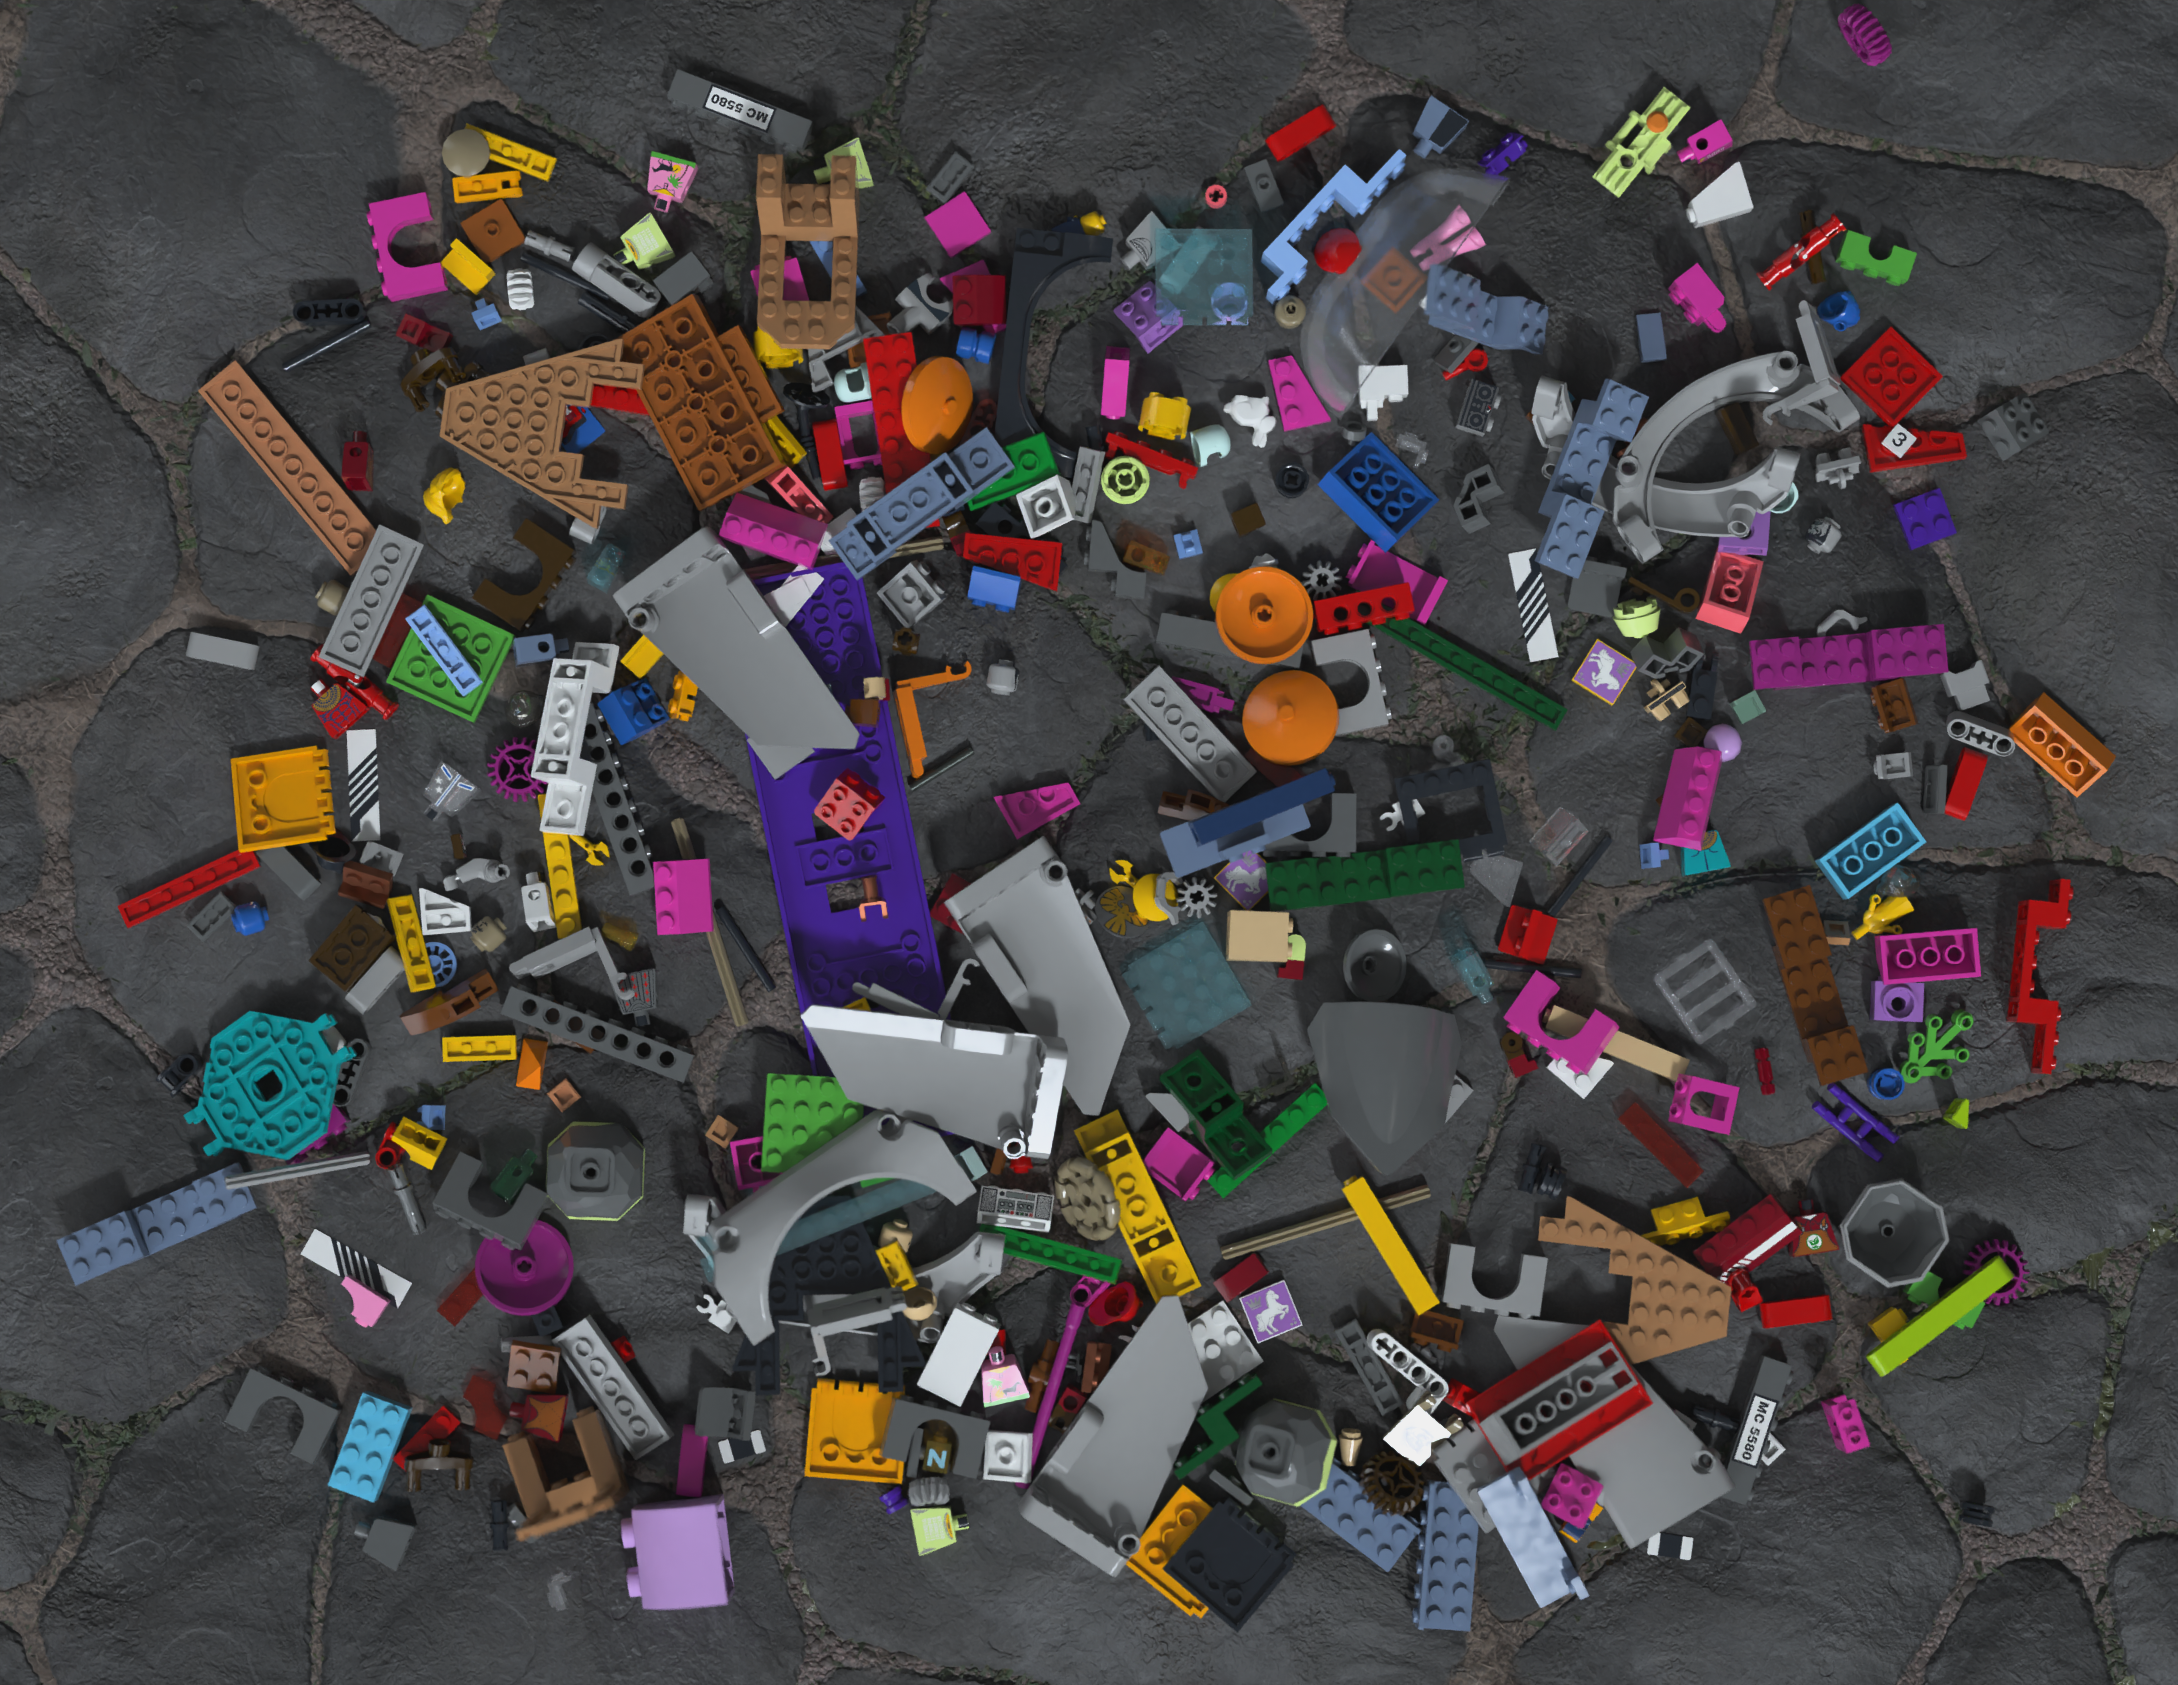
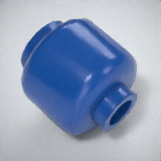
[231,901,269,936]

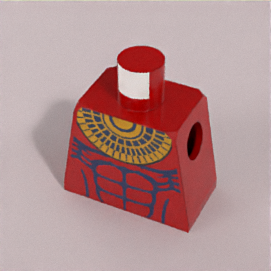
[311,679,370,740]

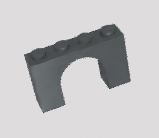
[1258,792,1356,857]
[433,1152,548,1250]
[225,1365,342,1464]
[879,1394,990,1479]

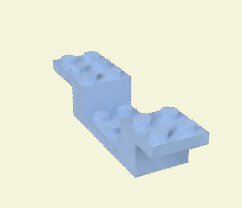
[1261,149,1406,305]

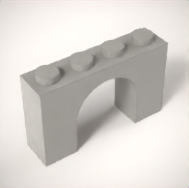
[1310,629,1392,736]
[1441,1243,1548,1319]

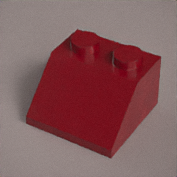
[952,275,1007,326]

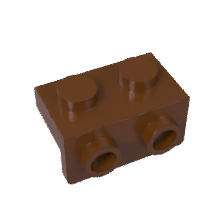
[1870,678,1919,733]
[1409,1310,1464,1353]

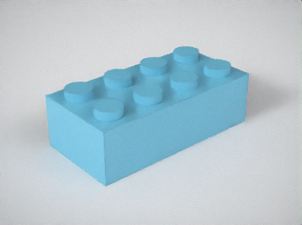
[1815,803,1926,900]
[328,1391,413,1502]

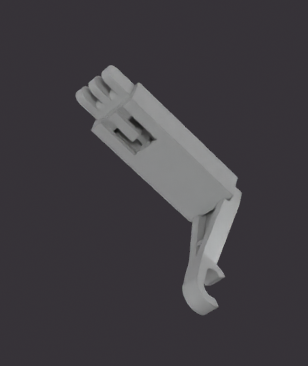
[1763,300,1841,425]
[509,927,635,1000]
[852,959,980,1020]
[807,1286,907,1376]

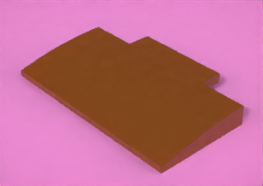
[615,294,786,511]

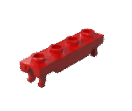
[1105,431,1198,489]

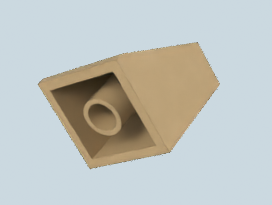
[1225,910,1293,962]

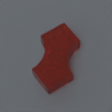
[463,1374,508,1440]

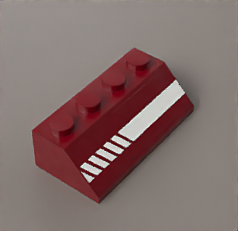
[1692,1193,1803,1285]

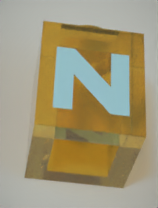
[923,1435,952,1474]

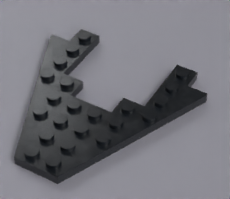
[732,1196,926,1395]

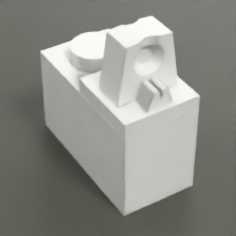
[1357,365,1408,421]

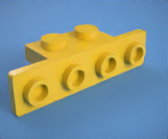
[1641,1197,1730,1246]

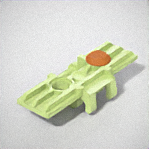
[1593,87,1691,198]

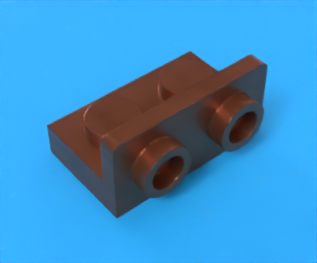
[338,861,393,909]
[1081,1341,1112,1393]

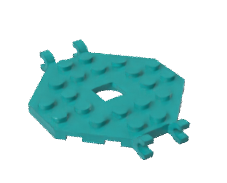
[183,1011,357,1160]

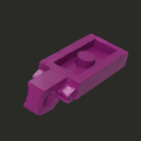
[1172,676,1235,713]

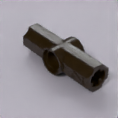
[892,627,920,656]

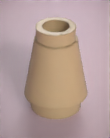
[1339,1428,1363,1466]

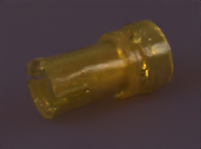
[601,922,639,951]

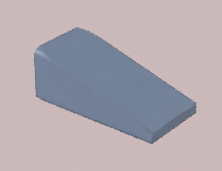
[1636,313,1667,363]

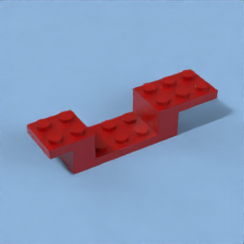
[863,332,940,528]
[2007,879,2073,1074]

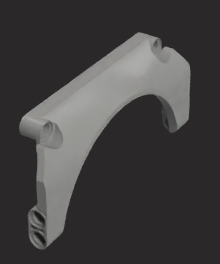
[709,1109,977,1346]

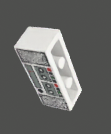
[977,1186,1054,1233]

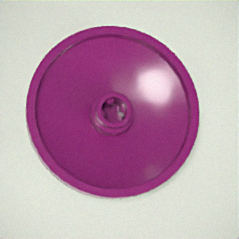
[475,1220,574,1316]

